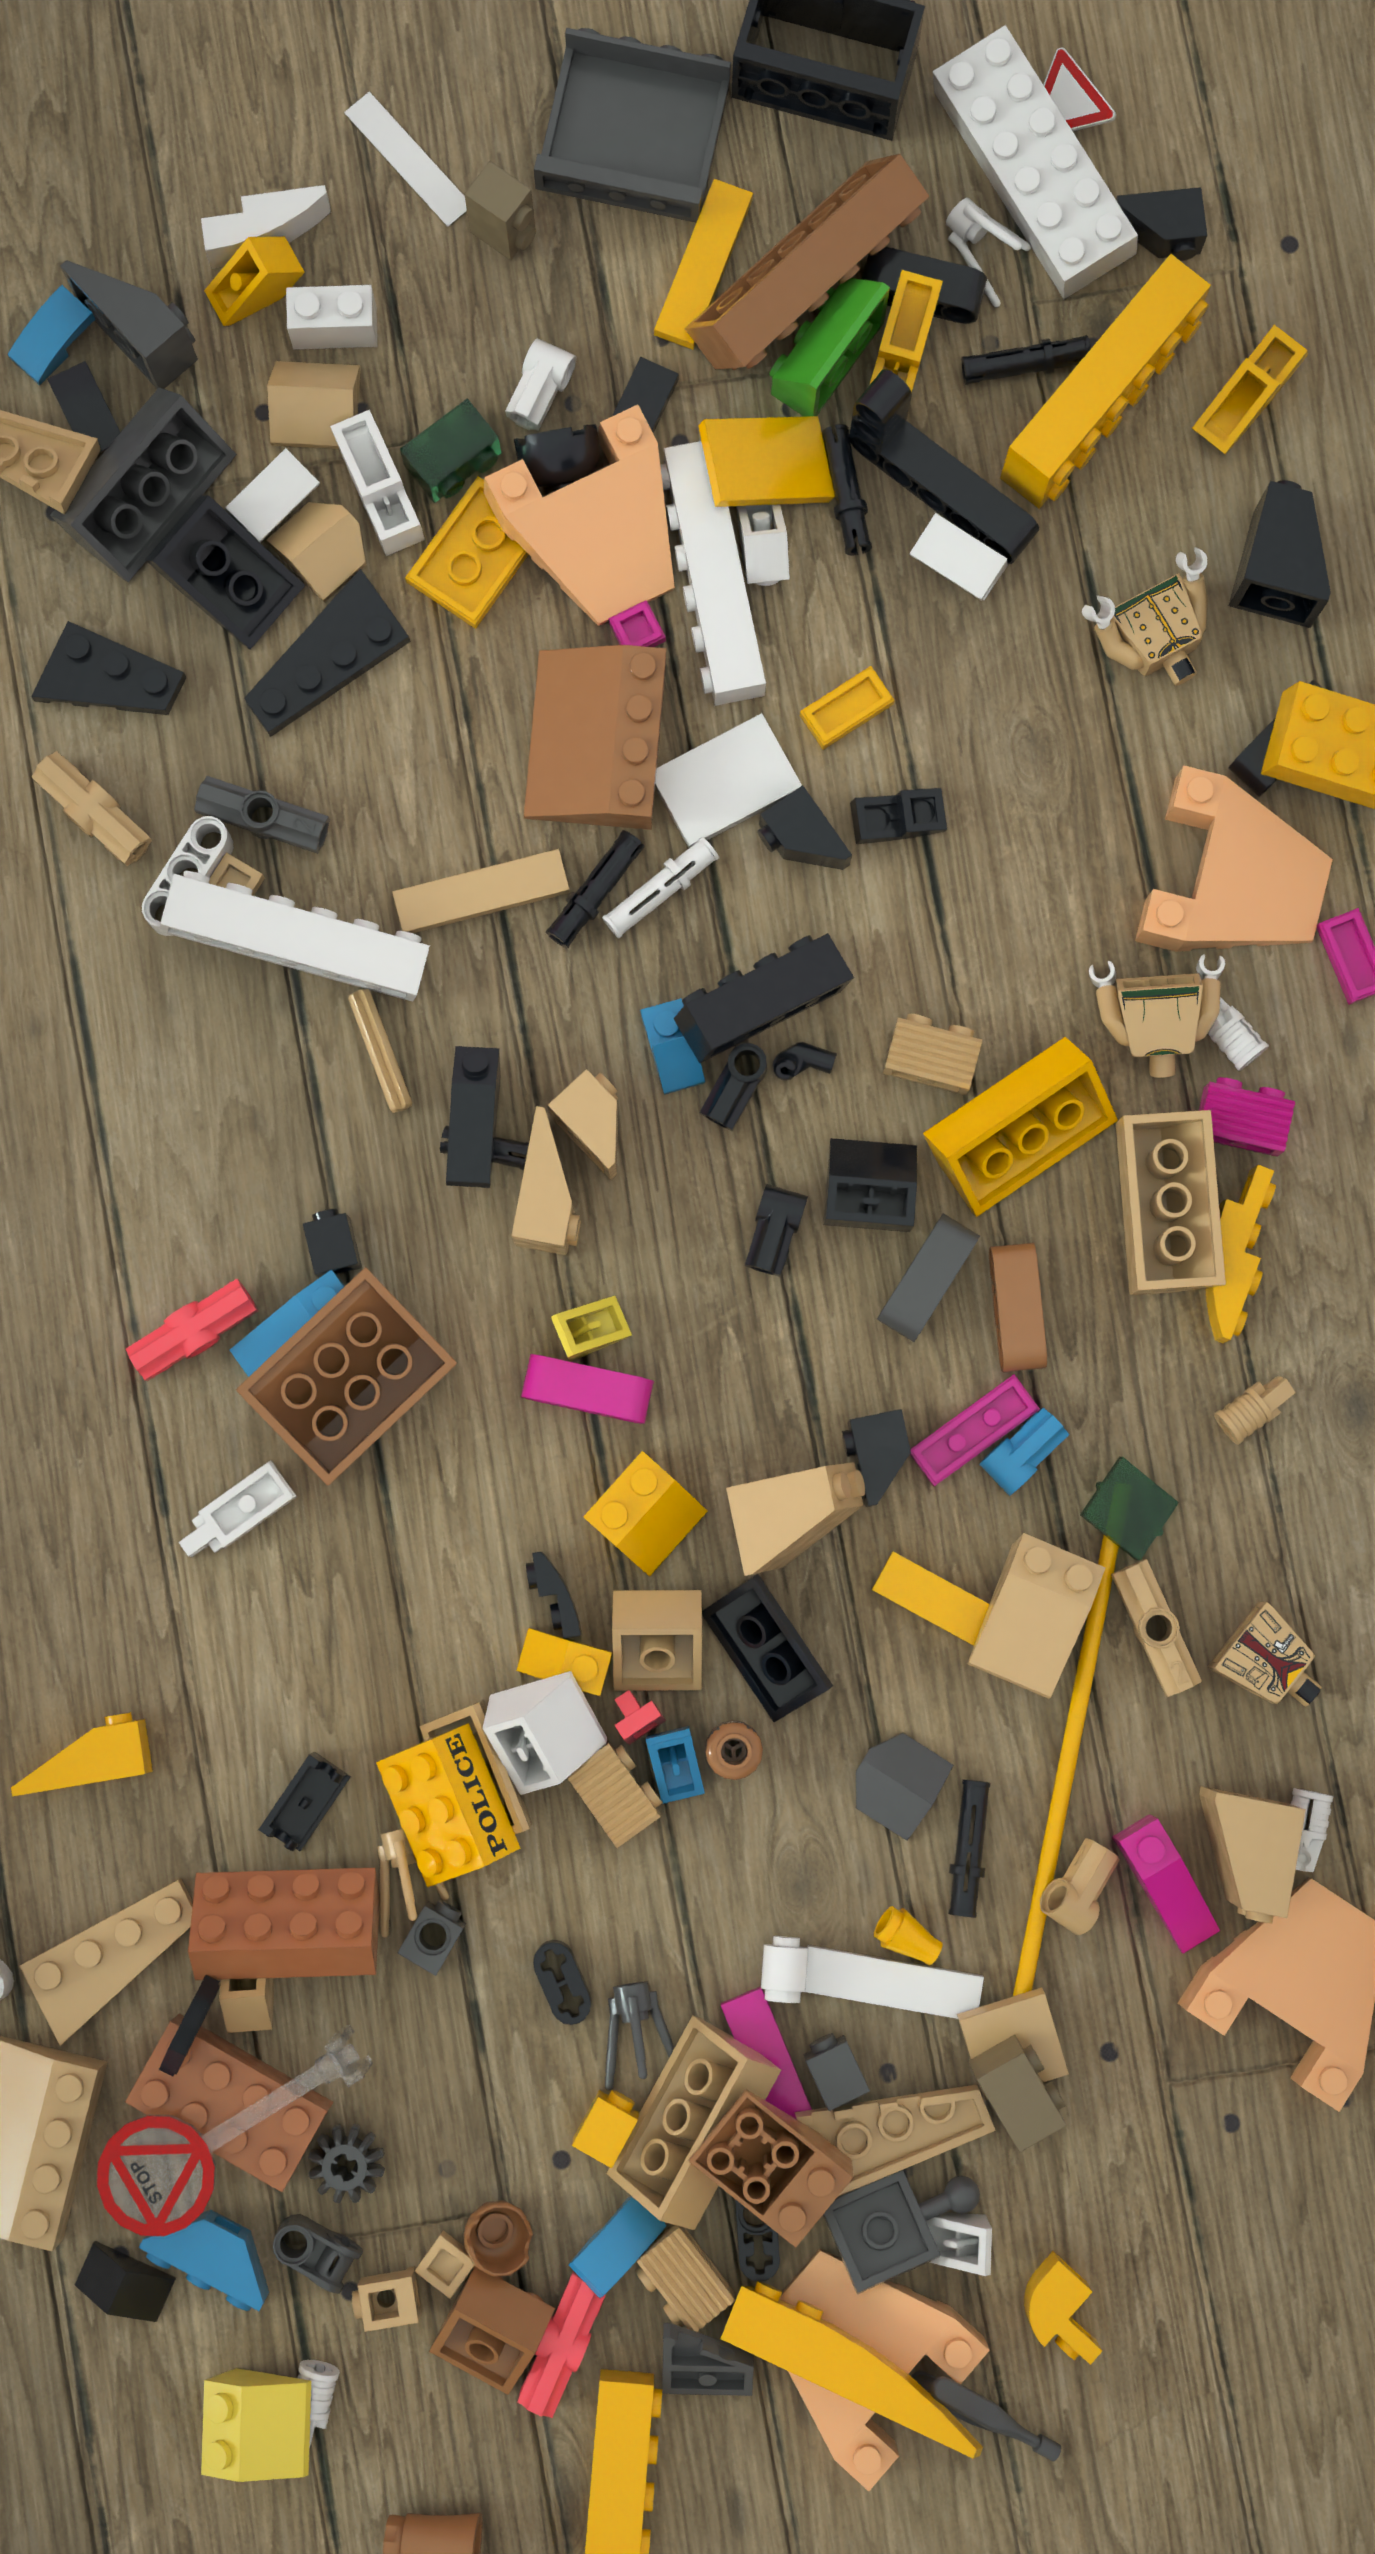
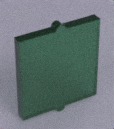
[1080,1457,1179,1561]

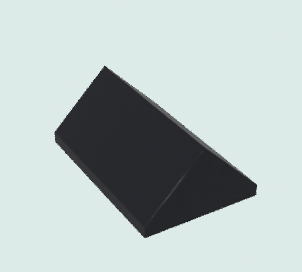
[702,1574,833,1722]

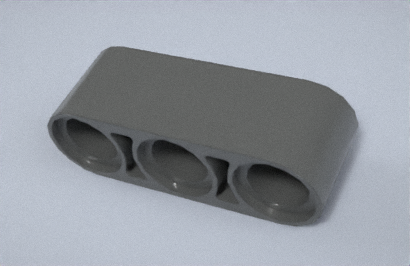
[877,1213,980,1342]

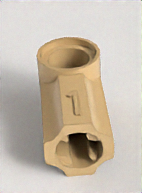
[1040,1838,1120,1935]

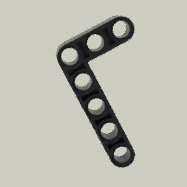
[849,369,1039,564]

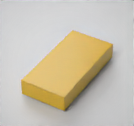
[799,666,895,750]

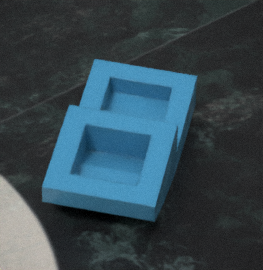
[8,285,95,385]
[568,2196,667,2298]

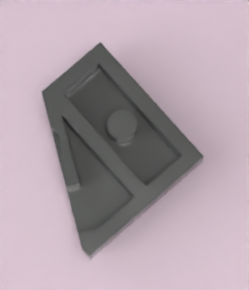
[662,2323,754,2396]

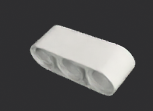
[142,816,233,936]

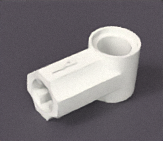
[505,338,576,431]

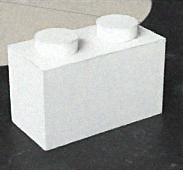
[286,285,378,350]

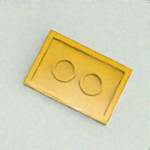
[698,416,835,507]
[405,476,529,629]

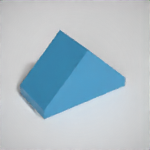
[646,1726,705,1804]

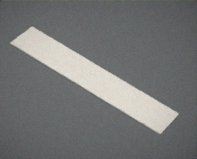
[344,92,467,227]

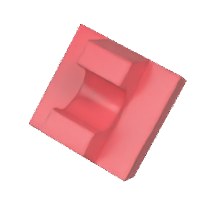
[614,1690,666,1745]

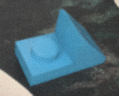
[640,998,705,1095]

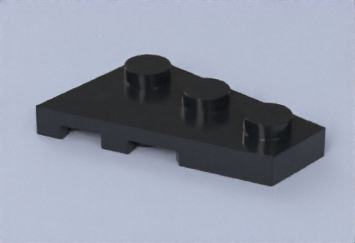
[31,621,186,715]

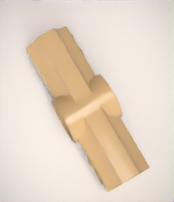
[31,751,152,866]
[1111,1559,1202,1697]

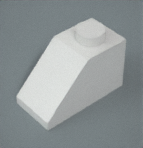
[736,504,790,586]

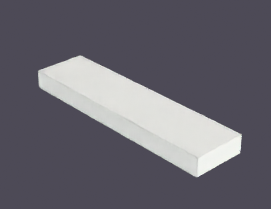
[805,1945,984,2019]

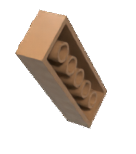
[685,154,930,370]

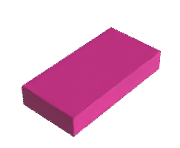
[1316,908,1375,1005]

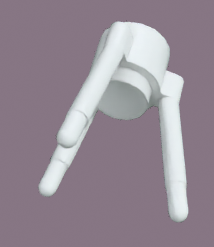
[946,198,1031,307]

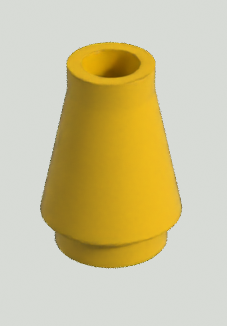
[874,1906,943,1966]

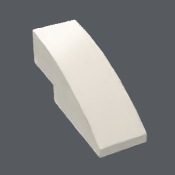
[201,185,331,269]
[330,410,425,556]

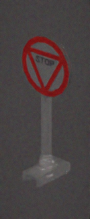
[97,2024,373,2237]

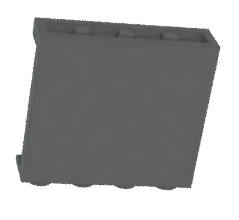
[534,28,731,223]

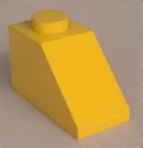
[204,236,305,326]
[516,1628,613,1696]

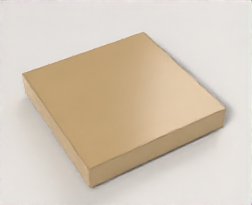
[957,1987,1069,2101]

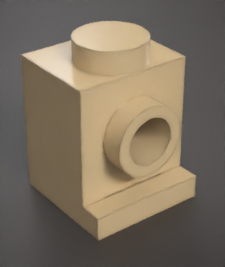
[352,2266,422,2332]

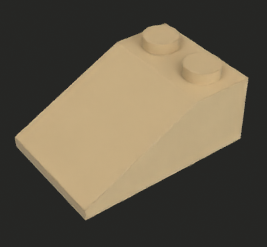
[511,1106,581,1255]
[967,1533,1106,1699]

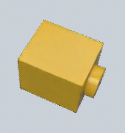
[572,2090,639,2168]

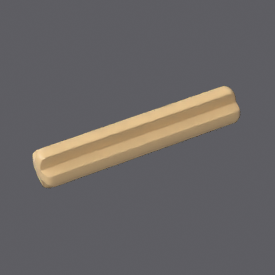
[348,989,412,1113]

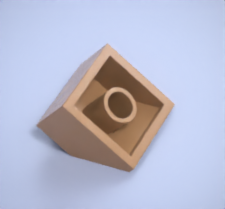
[429,2266,555,2395]

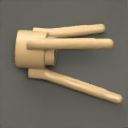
[377,1829,449,1938]

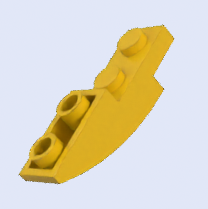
[1206,1165,1276,1343]

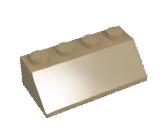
[1116,1110,1226,1295]
[606,2015,781,2230]

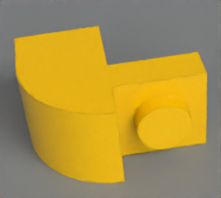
[1024,2251,1102,2365]

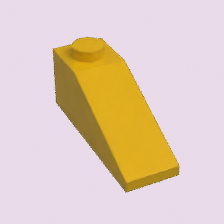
[11,1712,153,1797]

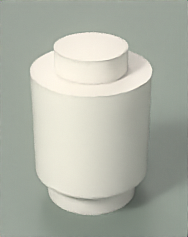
[761,1936,808,2003]

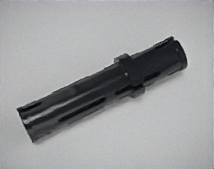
[961,335,1091,385]
[822,424,872,556]
[546,830,645,949]
[948,1779,991,1918]

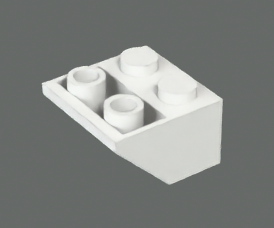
[482,1671,607,1795]

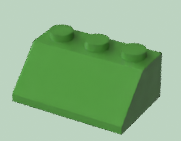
[769,278,890,417]

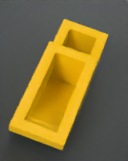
[870,270,943,394]
[1192,324,1308,455]

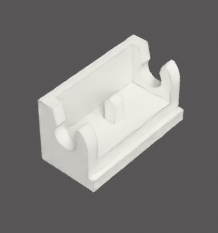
[225,448,320,543]
[910,513,1008,601]

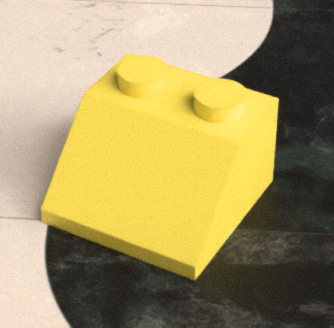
[201,2368,311,2482]

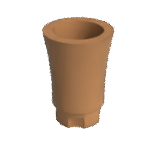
[383,2513,483,2554]

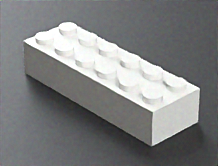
[933,25,1138,299]

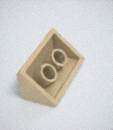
[419,1700,533,1834]

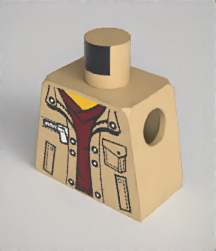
[1207,1602,1322,1707]

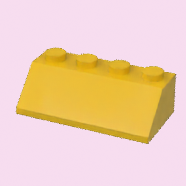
[923,1037,1118,1217]

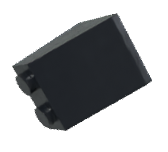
[1228,480,1331,628]

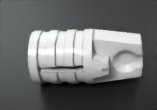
[1208,997,1269,1071]
[1291,1788,1333,1872]
[297,2360,340,2449]

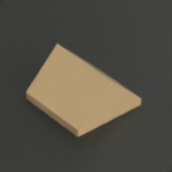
[267,361,361,449]

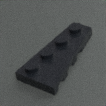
[244,569,411,737]

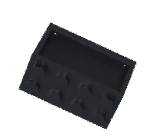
[731,0,925,141]

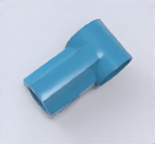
[979,1408,1069,1496]

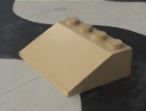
[0,2036,108,2251]

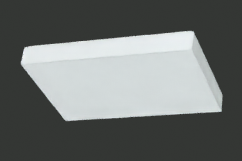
[655,713,802,848]

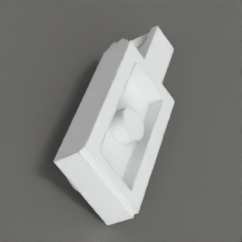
[178,1460,297,1557]

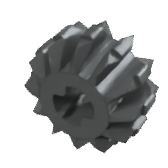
[308,2124,385,2203]

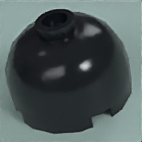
[514,424,600,492]

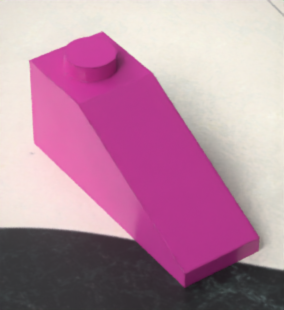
[1112,1814,1220,1954]

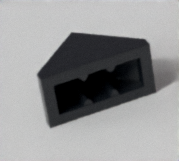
[75,2241,176,2322]

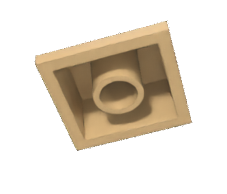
[548,1069,619,1181]
[612,1590,702,1691]

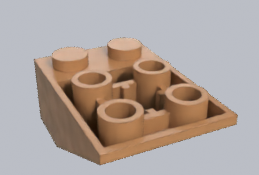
[689,2089,853,2248]

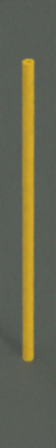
[1013,1482,1131,1996]

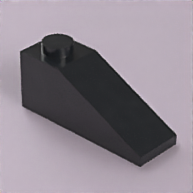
[446,1046,501,1188]

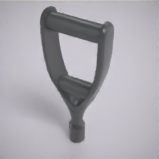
[911,2371,1061,2461]

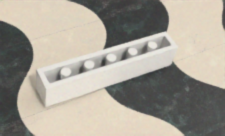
[660,441,766,706]
[160,871,430,1002]

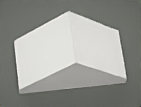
[926,2213,992,2276]

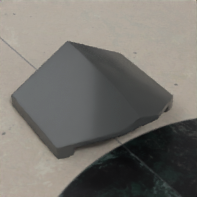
[856,1732,954,1840]

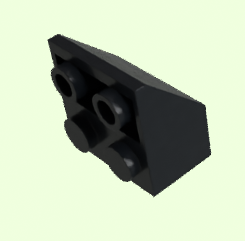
[823,1138,917,1232]

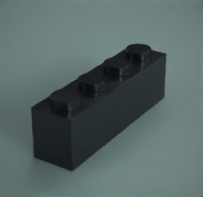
[674,933,854,1063]

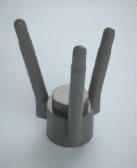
[605,1981,674,2091]

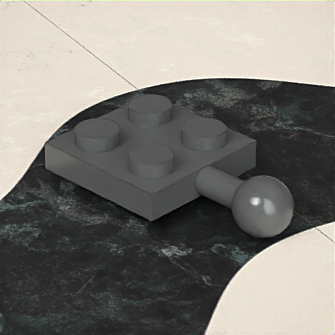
[823,2170,980,2294]

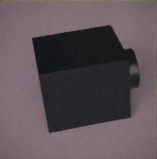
[303,1209,362,1278]

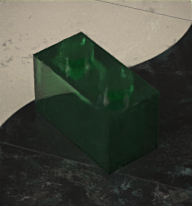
[400,398,501,503]

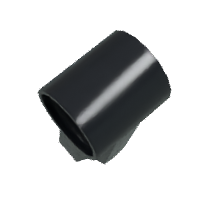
[699,1043,767,1131]
[745,1184,808,1277]

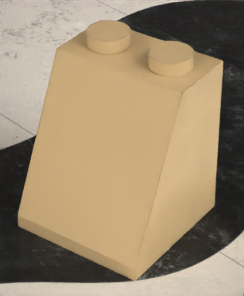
[726,1462,865,1576]
[1199,1786,1306,1924]

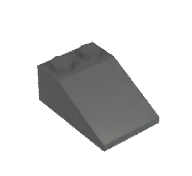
[60,260,198,389]

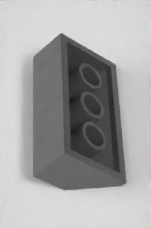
[50,387,237,582]

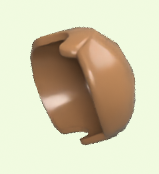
[464,2200,533,2277]

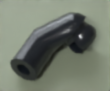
[773,1042,837,1080]

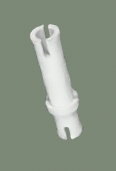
[602,837,719,938]

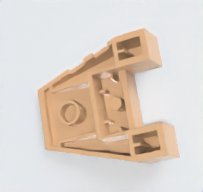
[484,404,675,626]
[1135,765,1333,952]
[1178,1877,1375,2112]
[780,2249,990,2491]

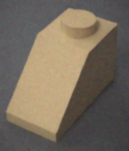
[219,1978,274,2033]

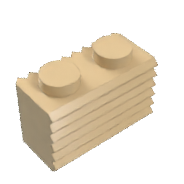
[883,1014,982,1095]
[567,1741,663,1848]
[635,2225,735,2332]

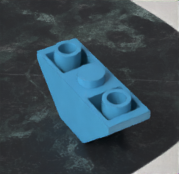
[139,2210,269,2311]

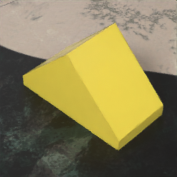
[551,1296,632,1362]

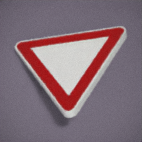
[1044,48,1116,131]

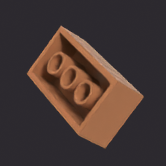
[188,1868,380,1980]
[125,2014,333,2192]

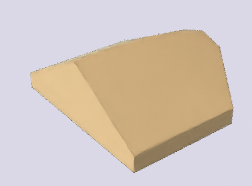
[266,502,366,603]

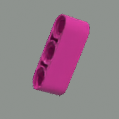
[521,1354,654,1424]

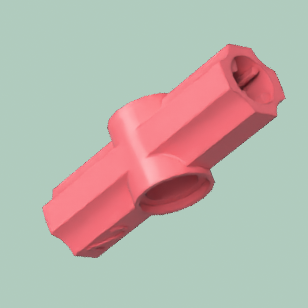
[125,1279,258,1381]
[517,2271,606,2418]

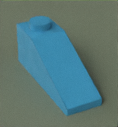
[230,1269,345,1377]

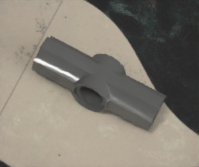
[194,776,330,854]

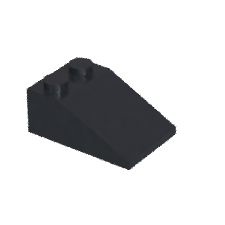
[145,495,305,650]

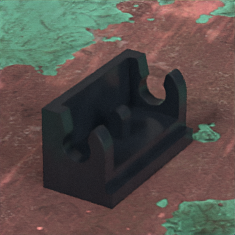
[258,1752,351,1851]

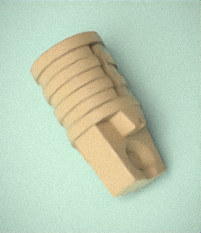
[1214,1376,1296,1445]

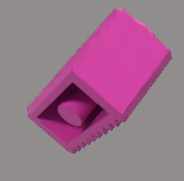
[1199,1077,1295,1157]

